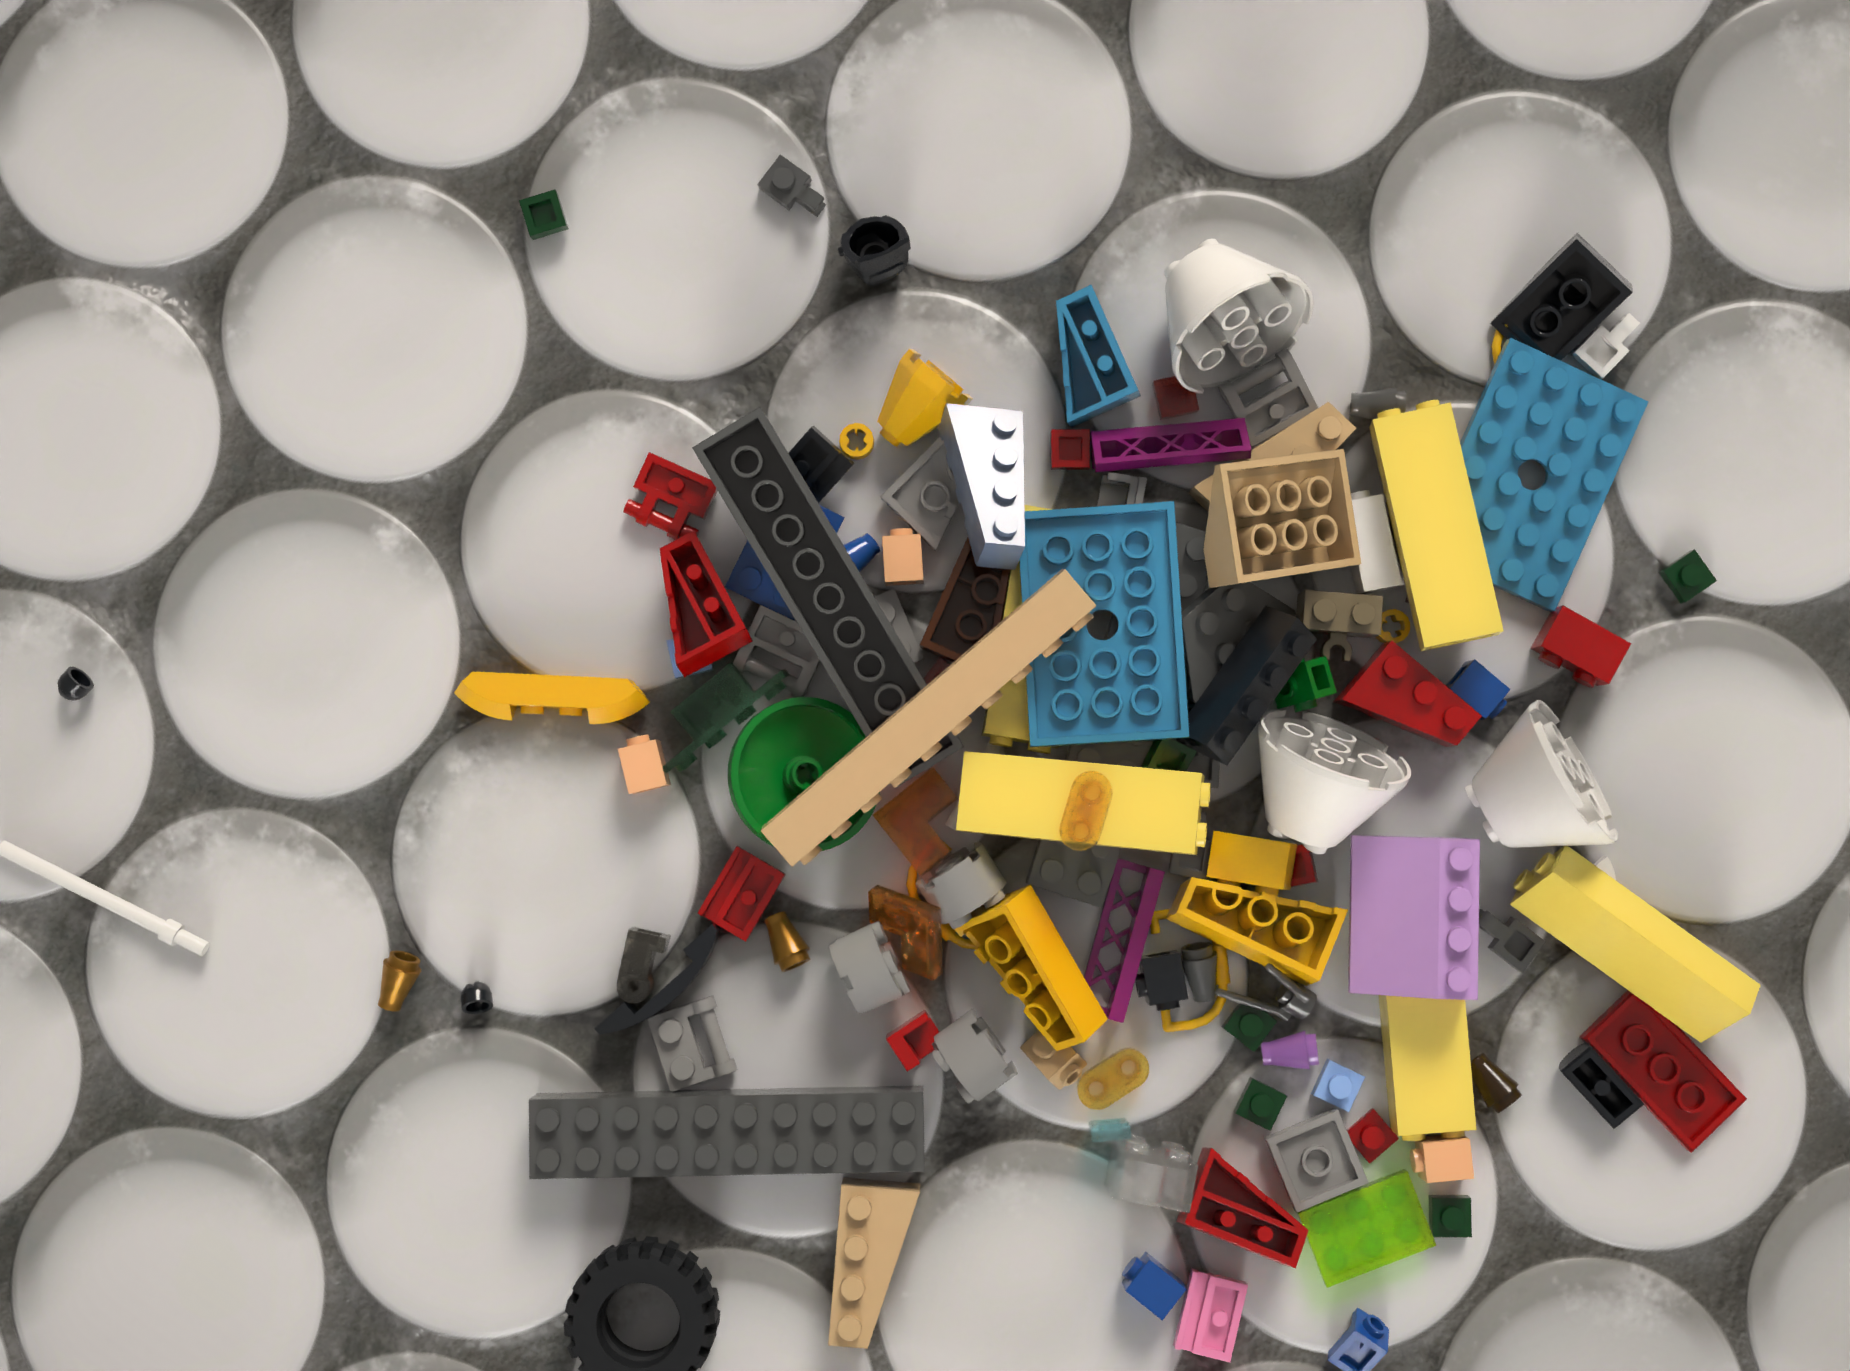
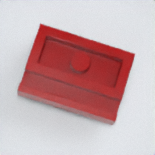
[698,846,786,942]

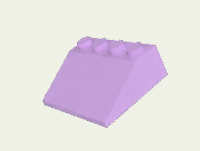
[1348,835,1480,1000]

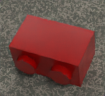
[1530,605,1632,688]

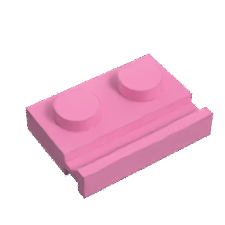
[1173,1268,1248,1362]

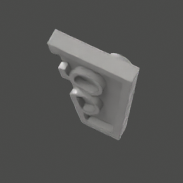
[881,437,959,552]

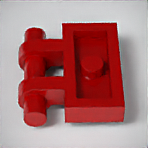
[623,452,718,540]

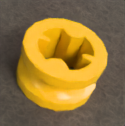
[839,423,874,460]
[1375,609,1410,643]

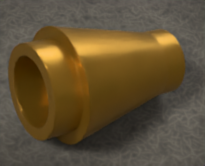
[764,911,810,972]
[378,950,421,1012]

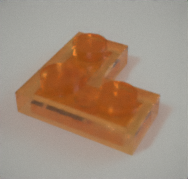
[873,767,958,877]
[868,885,943,981]

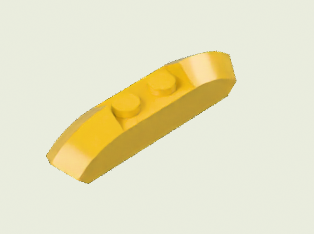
[454,671,650,724]

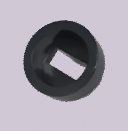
[57,667,94,701]
[461,981,493,1014]

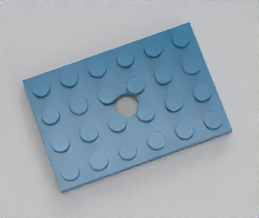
[1460,338,1648,612]
[1019,501,1189,747]

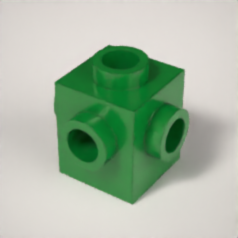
[1275,656,1337,713]

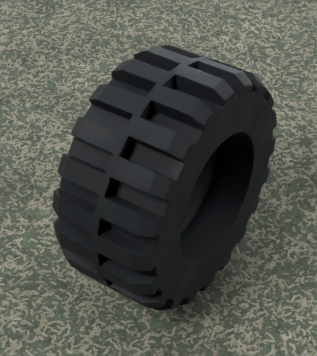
[564,1236,720,1371]

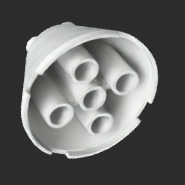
[1164,239,1314,393]
[1465,700,1618,848]
[1258,709,1411,854]

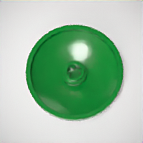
[728,697,880,851]

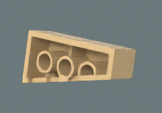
[1188,402,1356,512]
[828,1177,920,1349]

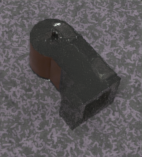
[616,927,671,1004]

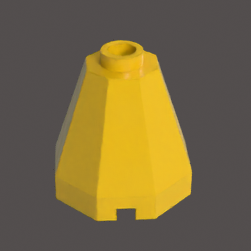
[877,348,973,447]

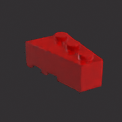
[659,530,753,677]
[1333,640,1482,747]
[1176,1147,1309,1268]

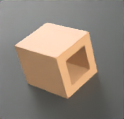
[882,528,924,586]
[618,734,671,794]
[1410,1135,1474,1183]

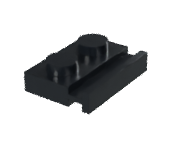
[789,426,854,503]

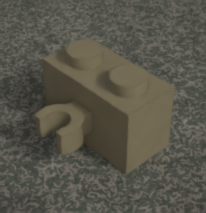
[1296,590,1383,662]

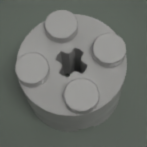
[916,841,1007,929]
[829,921,911,1014]
[932,1009,1018,1103]

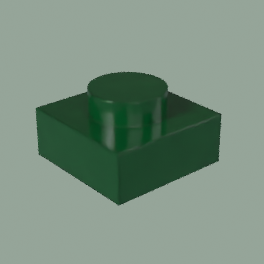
[519,189,569,240]
[1658,549,1717,604]
[1141,739,1197,771]
[1221,1003,1277,1052]
[1233,1077,1287,1131]
[1429,1195,1472,1237]

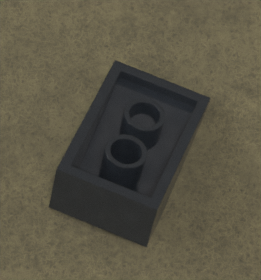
[1490,233,1633,361]

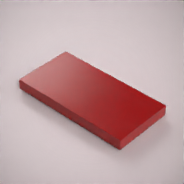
[1579,990,1747,1153]

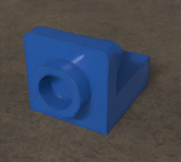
[1328,1308,1389,1371]

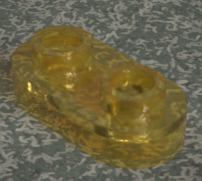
[1059,771,1113,851]
[1077,1048,1149,1110]

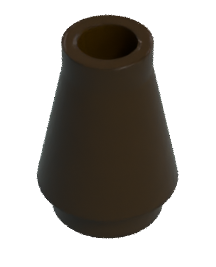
[1471,1053,1522,1113]

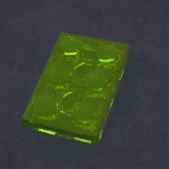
[1297,1169,1437,1288]

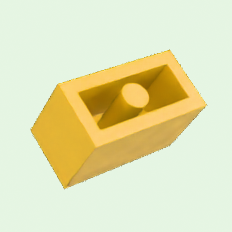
[1206,830,1297,896]

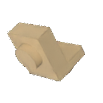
[1020,1030,1087,1090]

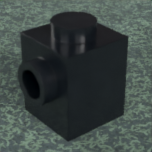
[1135,950,1188,1011]

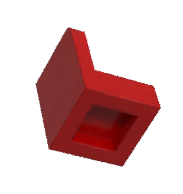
[886,1010,940,1072]

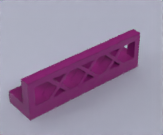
[1091,418,1252,472]
[1084,858,1165,1023]

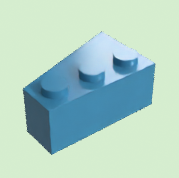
[1056,285,1141,428]

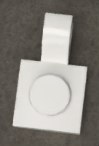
[1571,313,1640,379]

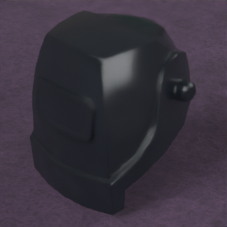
[837,215,911,286]

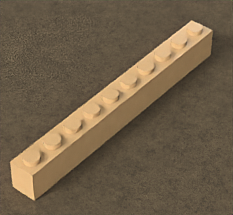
[761,569,1096,867]

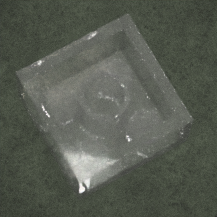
[1104,1134,1198,1213]

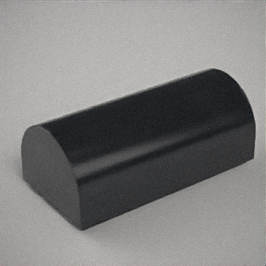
[1559,1043,1644,1129]

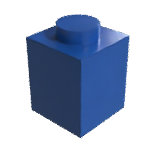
[1446,659,1511,720]
[1122,1251,1187,1321]

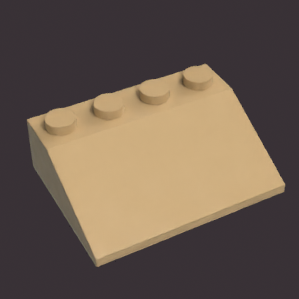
[1203,449,1361,588]

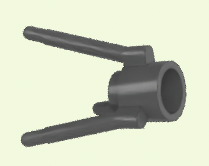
[1215,963,1317,1021]

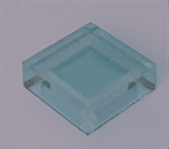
[1088,1118,1131,1142]

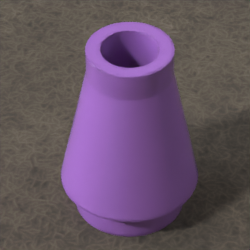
[1261,1031,1319,1070]

